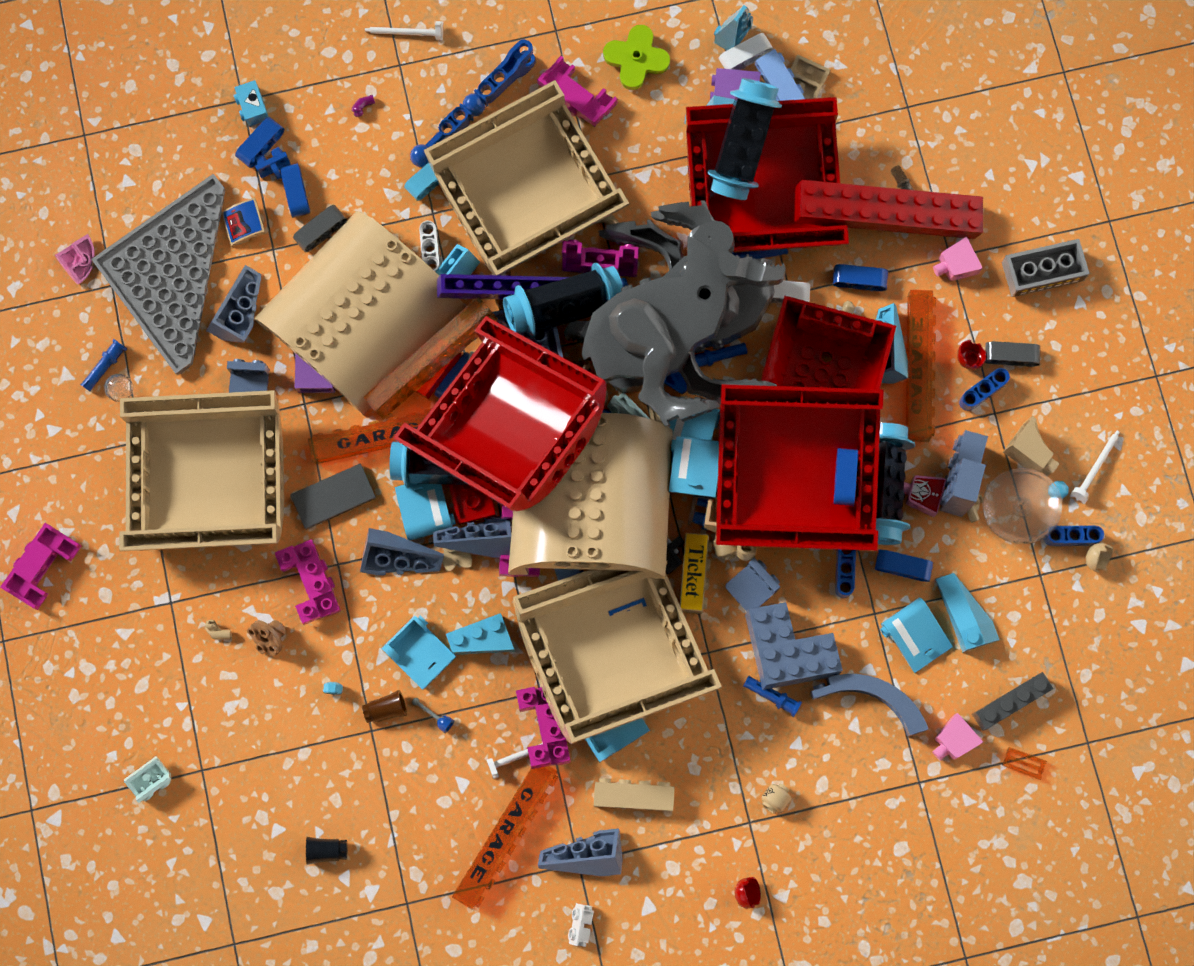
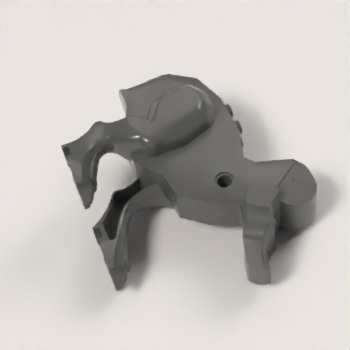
[564,200,775,393]
[582,221,786,427]

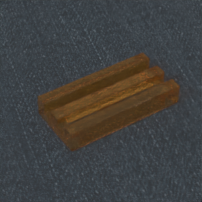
[1002,747,1047,780]

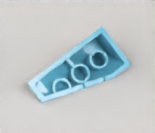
[876,303,908,384]
[935,573,1000,653]

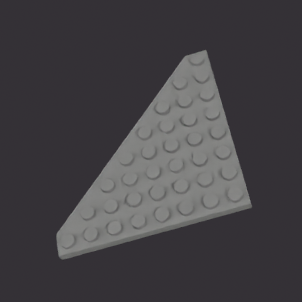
[91,174,225,376]

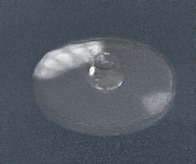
[983,468,1062,544]

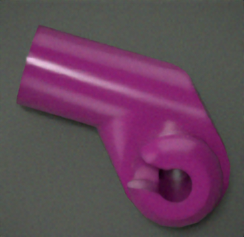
[352,95,375,117]

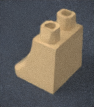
[1003,416,1060,477]

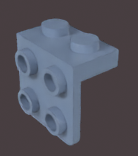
[227,359,270,393]
[725,558,780,612]

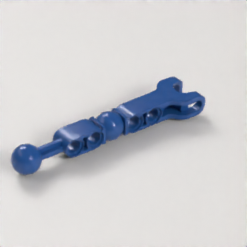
[410,39,536,168]

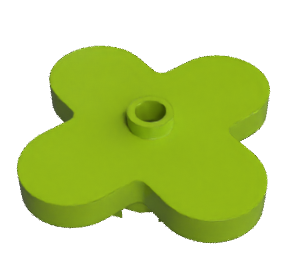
[603,25,670,90]

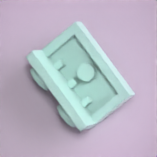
[607,393,650,419]
[124,756,171,803]

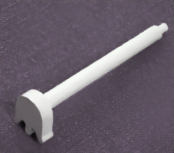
[365,21,443,40]
[1069,431,1120,504]
[487,739,567,779]

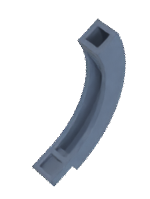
[810,674,929,737]

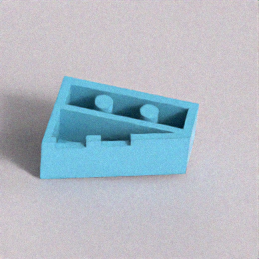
[446,613,515,655]

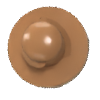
[247,620,286,655]

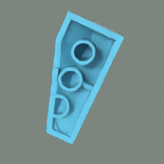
[714,5,753,50]

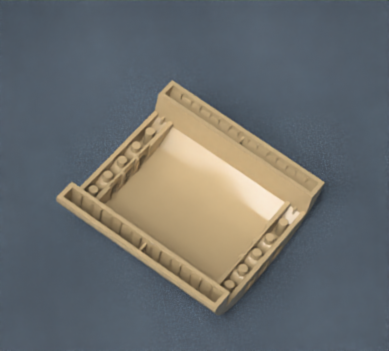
[424,80,629,275]
[254,211,465,416]
[119,390,284,551]
[508,413,673,579]
[513,561,722,744]

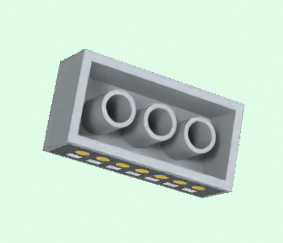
[1002,239,1090,297]

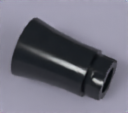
[306,837,348,865]

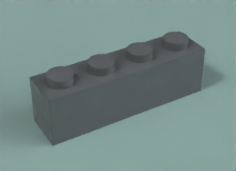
[972,672,1054,731]

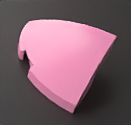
[55,234,95,285]

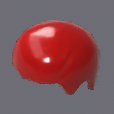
[957,340,987,370]
[734,877,761,909]

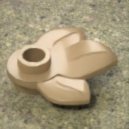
[442,548,472,572]

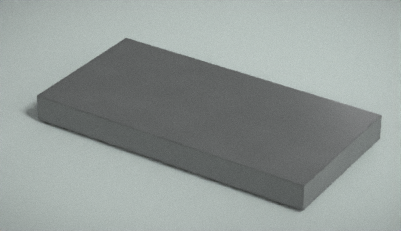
[290,463,376,530]

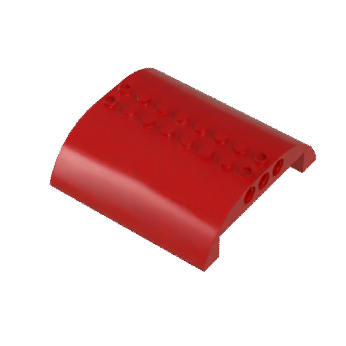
[686,97,849,252]
[393,316,606,511]
[716,384,884,551]

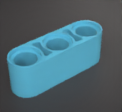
[404,163,439,201]

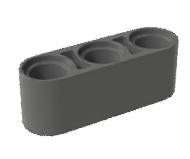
[293,205,347,252]
[985,341,1040,367]

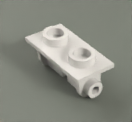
[568,903,594,947]

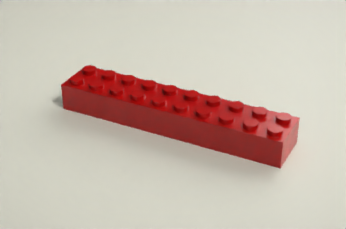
[795,180,983,239]

